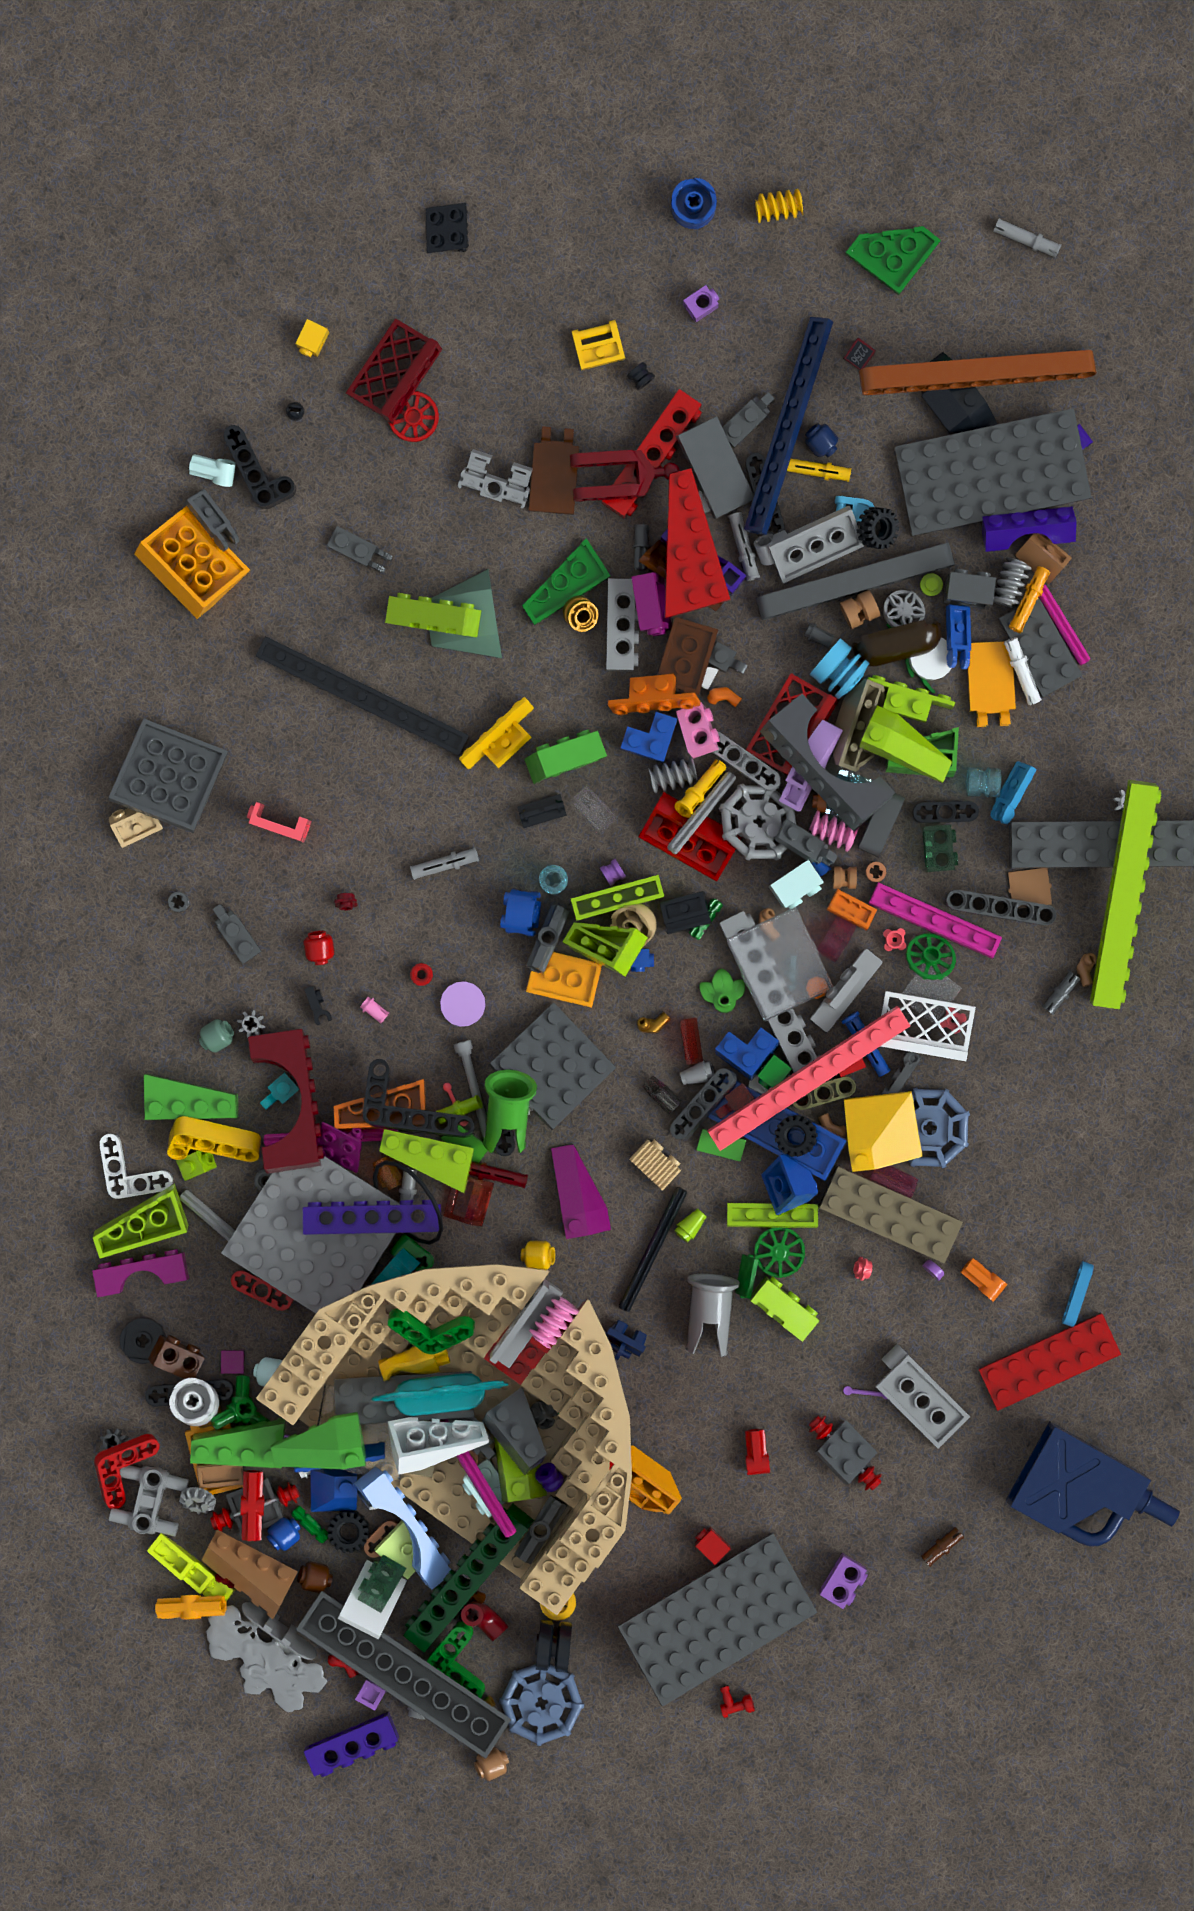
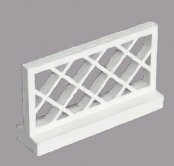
[881,991,976,1061]

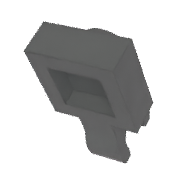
[709,642,748,675]

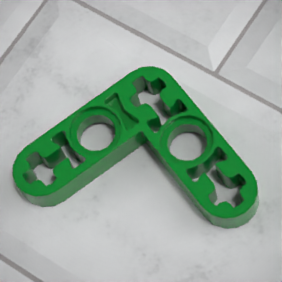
[387,1308,475,1354]
[427,1621,485,1698]

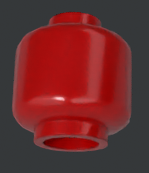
[303,930,335,965]

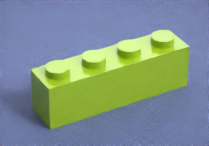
[571,875,664,921]

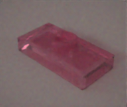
[870,1165,918,1198]

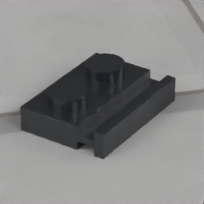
[660,891,712,935]

